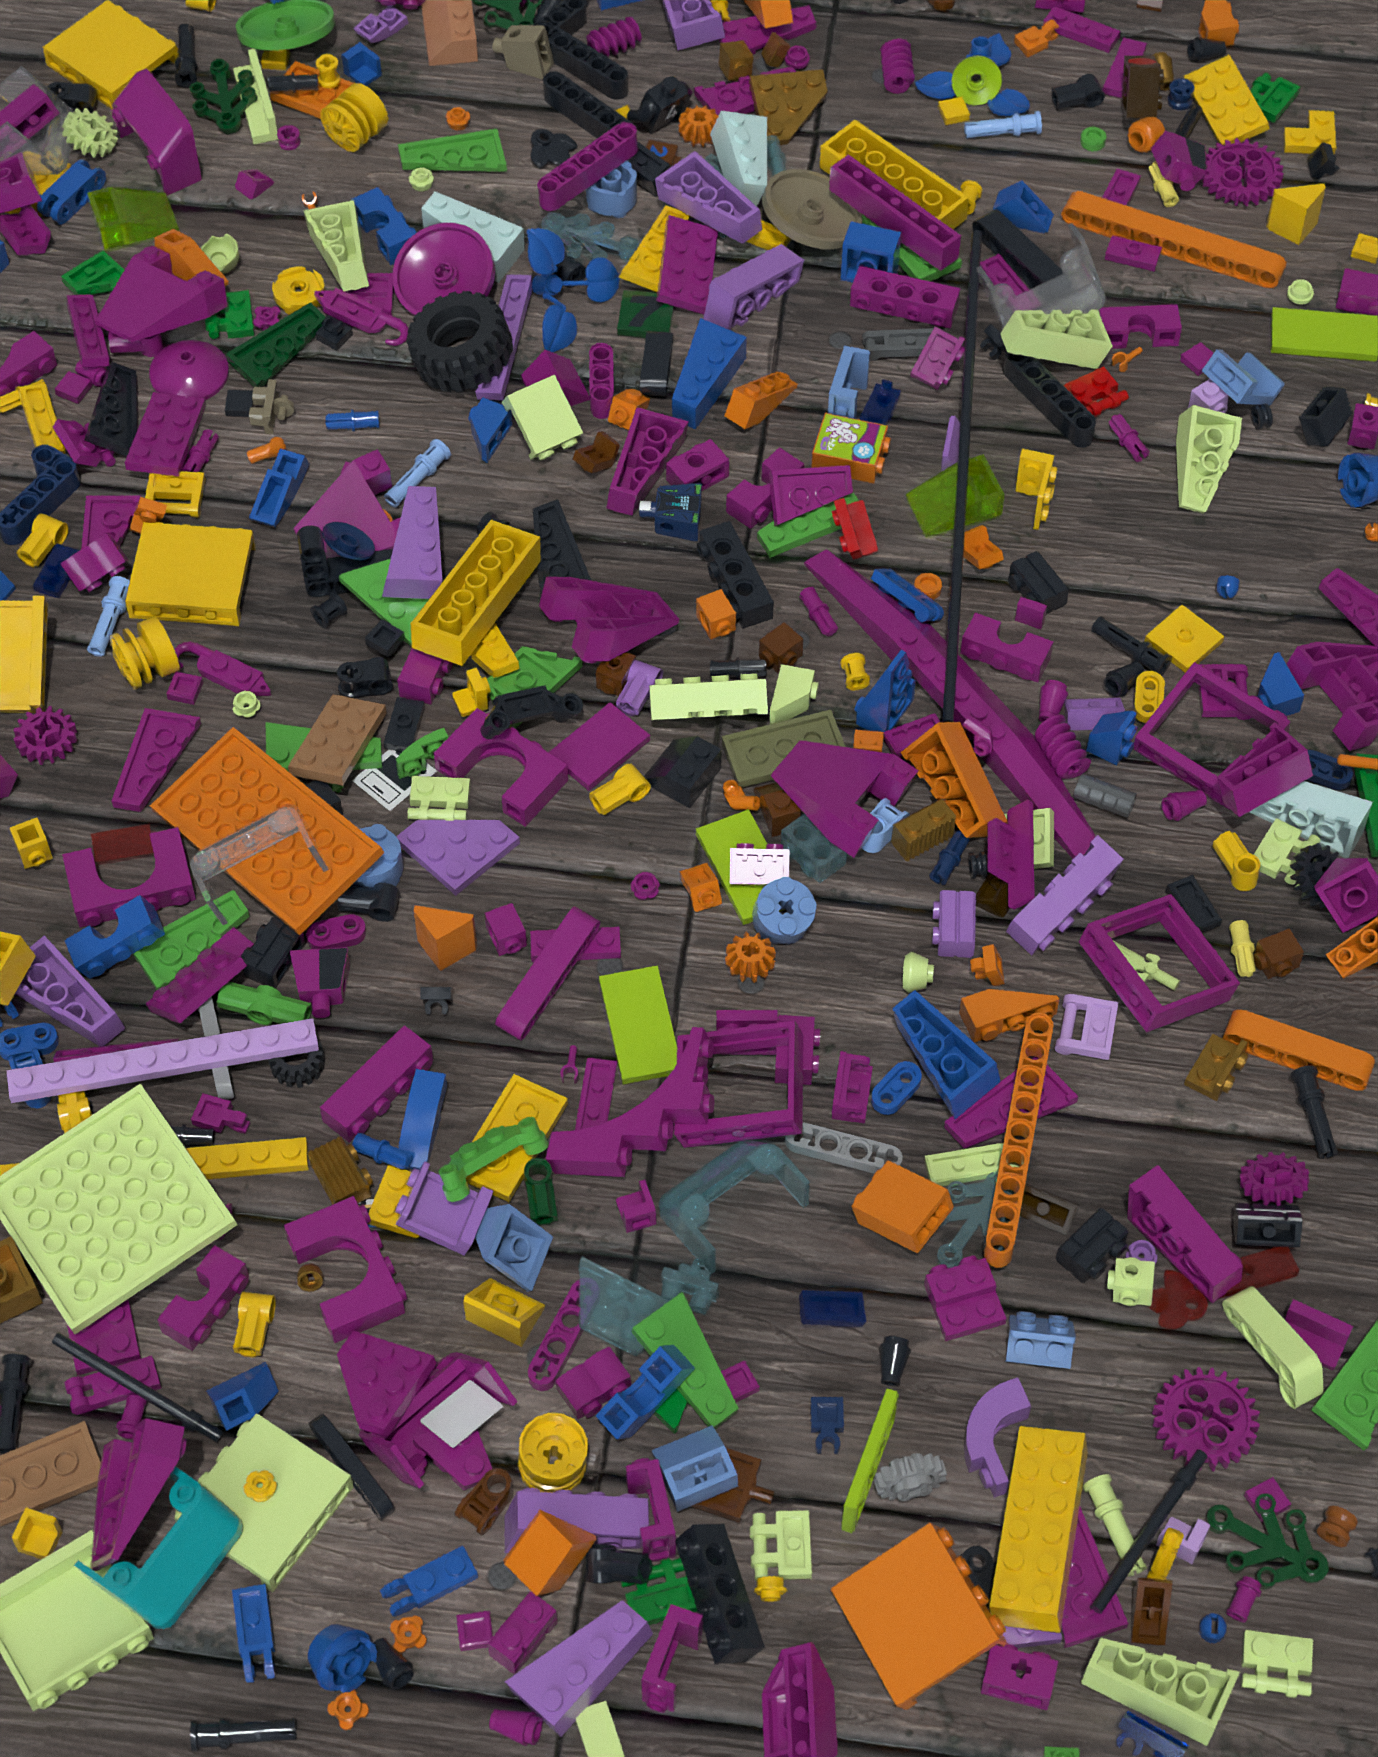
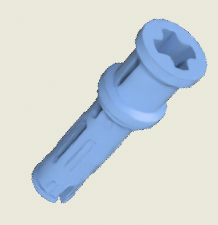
[964,111,1042,139]
[384,439,451,508]
[87,576,130,657]

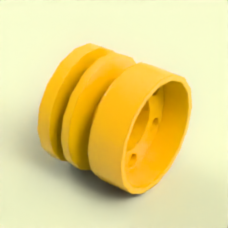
[320,83,389,152]
[109,616,180,690]
[518,1413,588,1493]

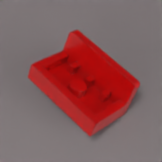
[831,498,878,560]

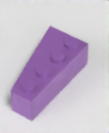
[1006,835,1124,956]

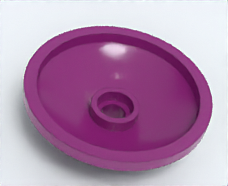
[149,340,229,400]

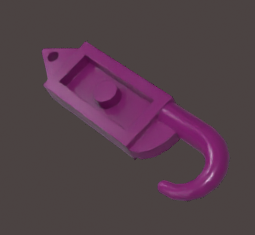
[314,288,408,346]
[174,641,271,696]

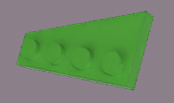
[398,129,507,172]
[757,492,859,558]

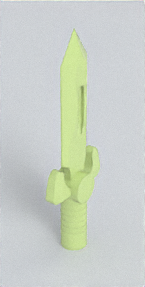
[1113,940,1180,991]

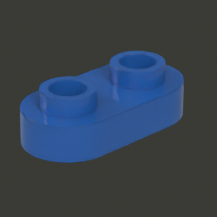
[0,1023,59,1060]
[871,1061,922,1115]

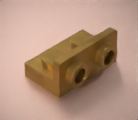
[1184,1034,1249,1101]

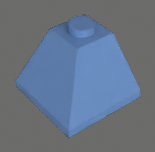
[475,1204,553,1292]

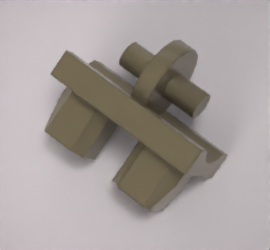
[249,379,295,434]

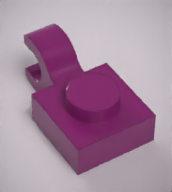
[190,1093,250,1134]

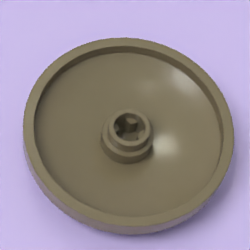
[762,169,862,249]

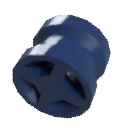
[1167,78,1195,111]

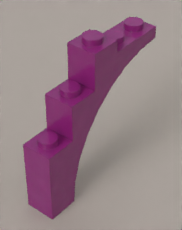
[545,1027,715,1177]

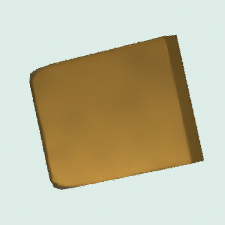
[761,32,790,67]

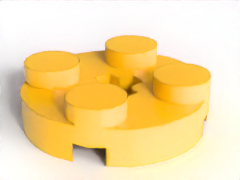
[272,266,325,315]

